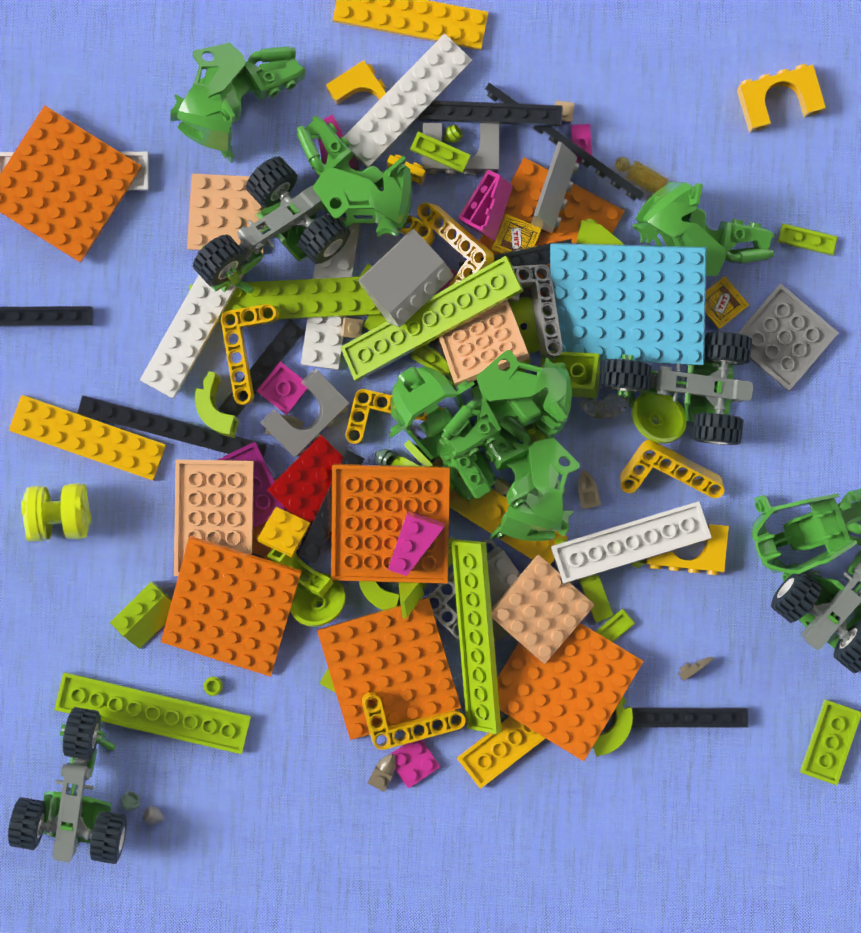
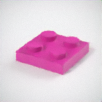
[257,361,308,415]
[390,739,440,789]

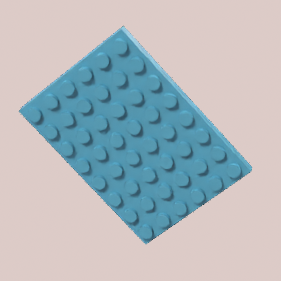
[550,243,707,365]

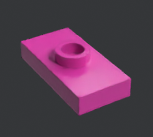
[571,124,592,164]

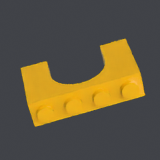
[326,60,386,105]
[737,64,826,133]
[645,524,729,576]

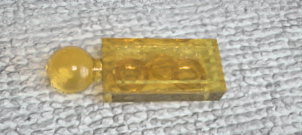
[615,157,668,194]

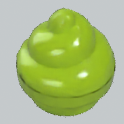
[443,124,463,143]

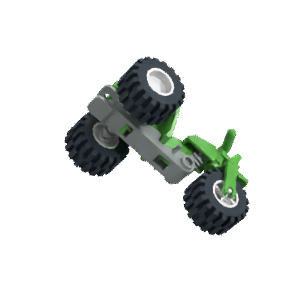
[193,156,350,293]
[600,332,753,445]
[771,535,861,673]
[8,707,127,864]

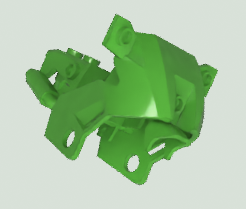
[170,42,305,163]
[297,115,413,237]
[632,182,775,276]
[439,350,572,460]
[389,366,497,502]
[473,417,580,541]
[751,488,861,581]

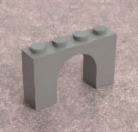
[422,123,499,176]
[260,369,349,457]

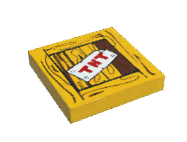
[492,214,542,253]
[705,276,749,330]

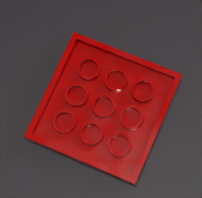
[267,435,343,539]

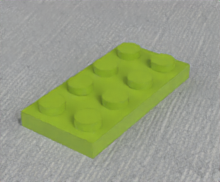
[799,699,861,786]

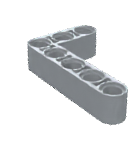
[512,265,562,361]
[428,540,496,639]

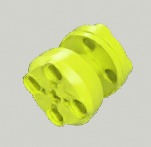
[21,483,91,542]

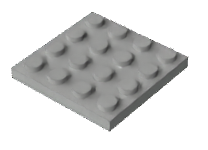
[738,283,839,391]

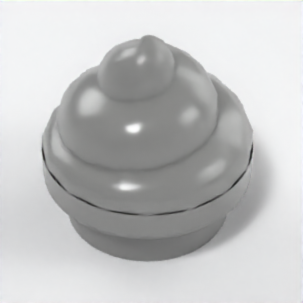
[143,806,164,826]

